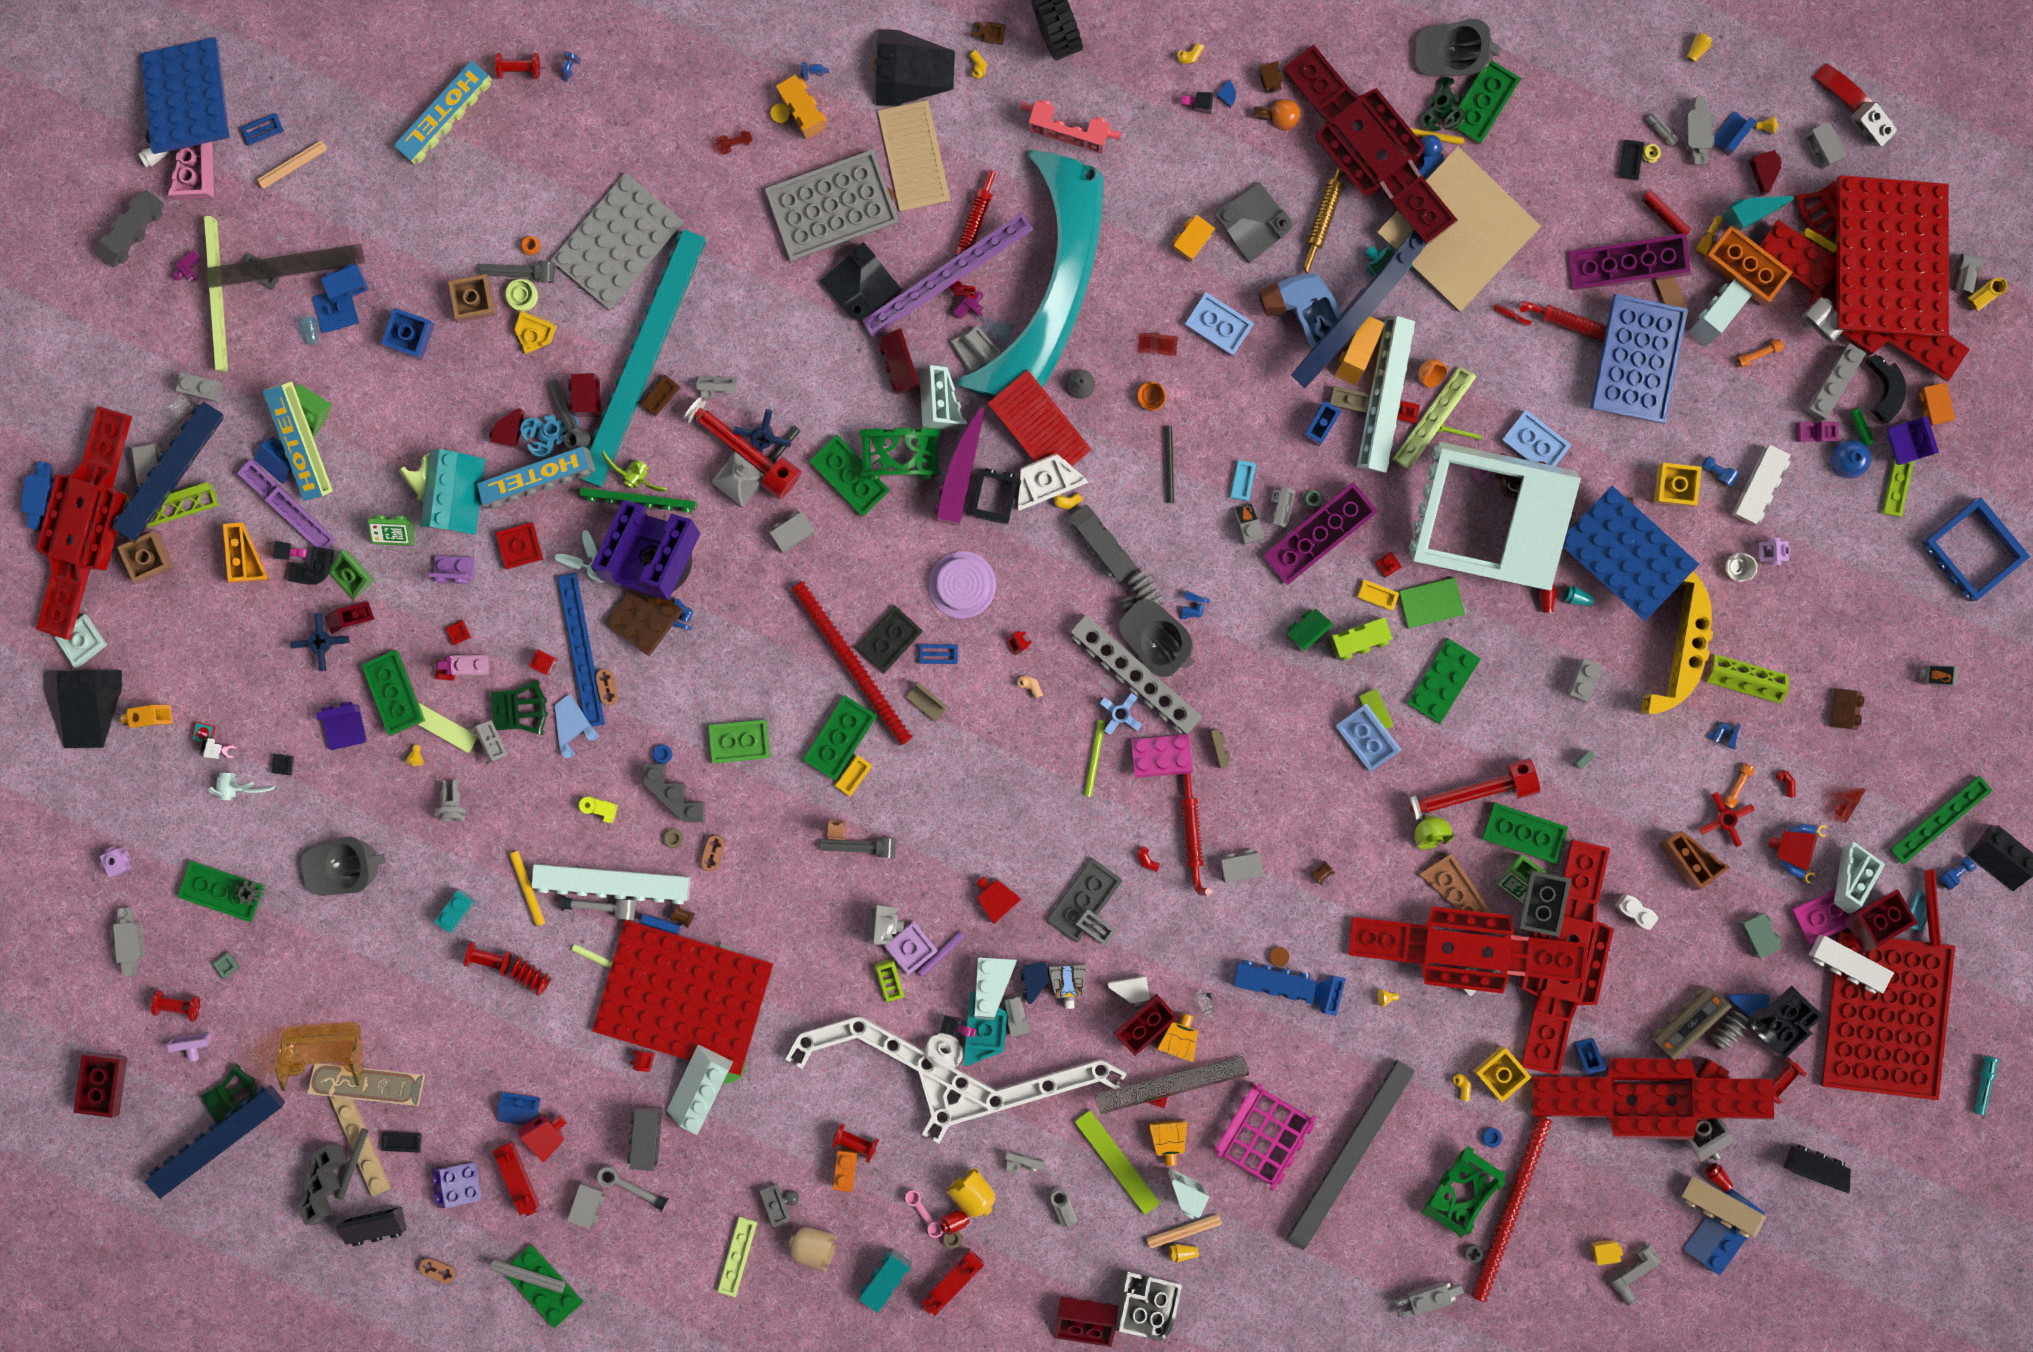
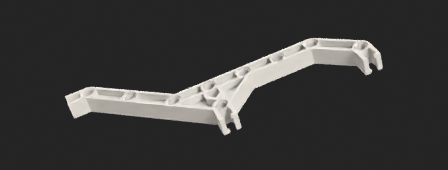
[785,1016,1127,1143]

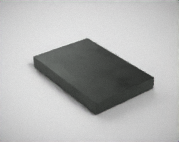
[856,605,923,674]

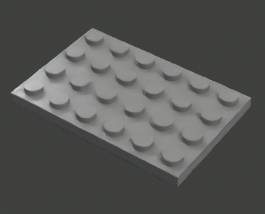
[765,149,900,262]
[551,172,685,310]

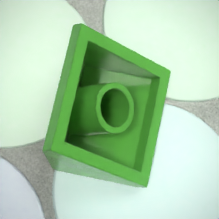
[329,550,375,600]

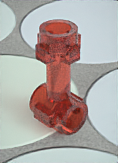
[716,130,753,155]

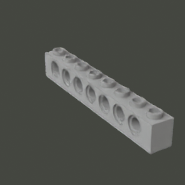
[1070,615,1202,735]

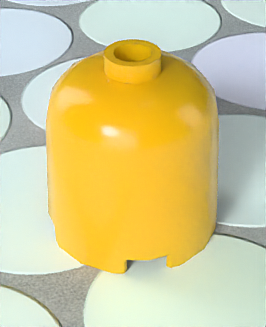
[946,1167,996,1218]

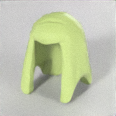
[398,454,430,503]

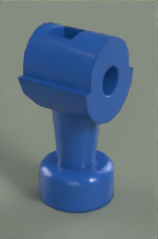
[1701,456,1739,487]
[1938,856,1976,890]

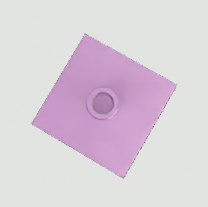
[884,921,938,975]

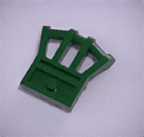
[491,680,548,735]
[200,1064,258,1122]

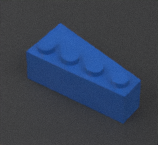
[1233,960,1317,1004]

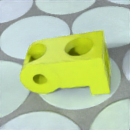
[579,797,618,823]

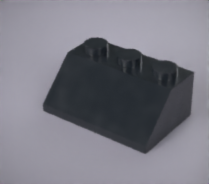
[1967,825,2033,891]
[1783,1144,1851,1194]
[336,1207,407,1247]

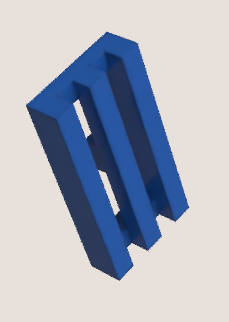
[240,113,284,146]
[919,644,958,664]

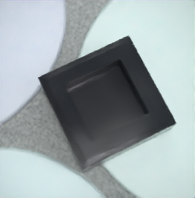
[271,754,294,775]

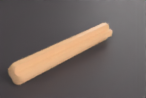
[258,141,327,189]
[1147,1214,1222,1248]

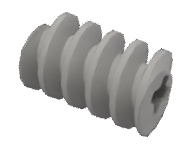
[1127,568,1165,605]
[1710,1010,1749,1054]

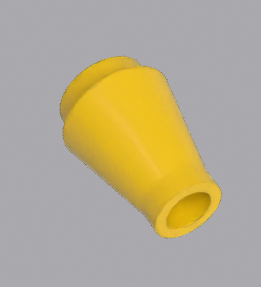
[1686,32,1713,63]
[1169,1244,1199,1263]

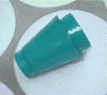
[1563,586,1594,607]

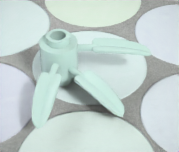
[554,530,604,583]
[208,772,275,800]

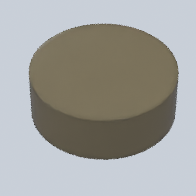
[664,829,684,848]
[943,1231,962,1249]

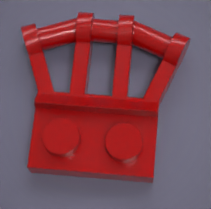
[1794,180,1837,239]

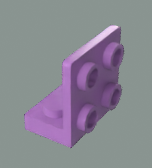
[428,556,474,584]

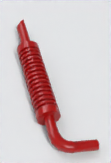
[1518,301,1607,342]
[1180,773,1212,896]

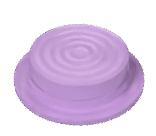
[929,551,996,619]

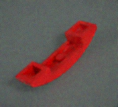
[1813,63,1872,113]

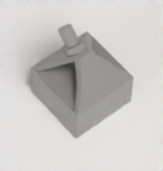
[711,452,765,508]
[1684,1119,1734,1162]

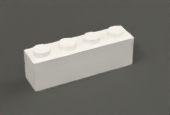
[1732,445,1790,525]
[1809,935,1894,994]

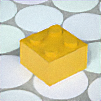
[1654,463,1702,508]
[1473,1045,1531,1102]

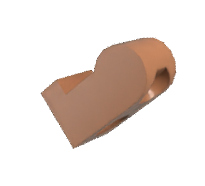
[827,819,847,840]

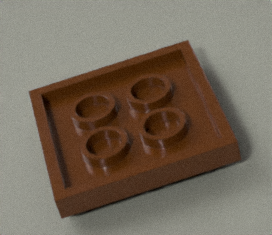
[604,591,684,657]

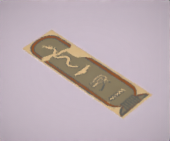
[307,1063,425,1106]

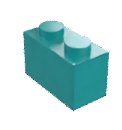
[434,889,477,933]

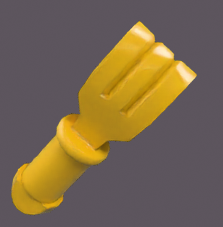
[1695,216,1722,255]

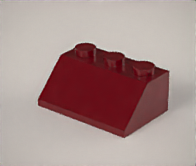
[878,328,920,395]
[1113,994,1178,1056]
[1054,1297,1118,1347]

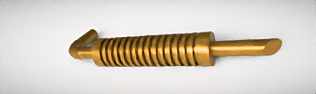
[1303,161,1371,274]

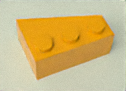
[776,74,827,139]
[1335,316,1385,386]
[223,522,270,584]

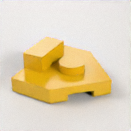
[514,311,558,354]

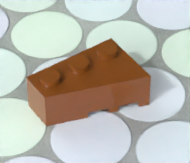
[1659,831,1730,891]

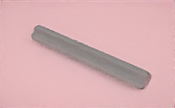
[490,1260,565,1293]

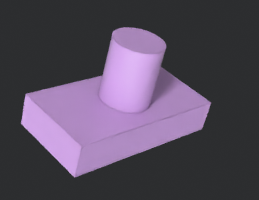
[167,1032,211,1062]

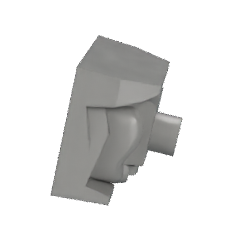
[868,904,904,944]

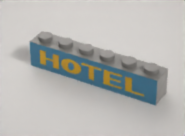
[477,446,596,510]

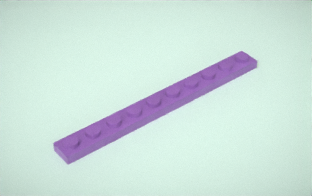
[862,212,1034,338]

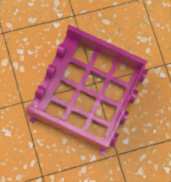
[1213,1082,1316,1191]

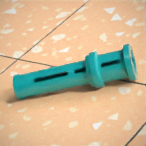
[1973,1055,2001,1116]

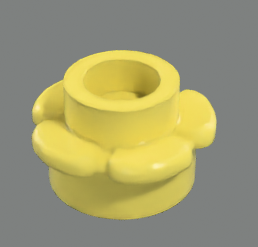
[1642,144,1661,163]

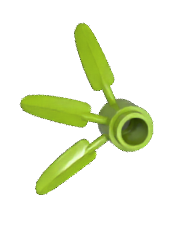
[602,451,667,492]

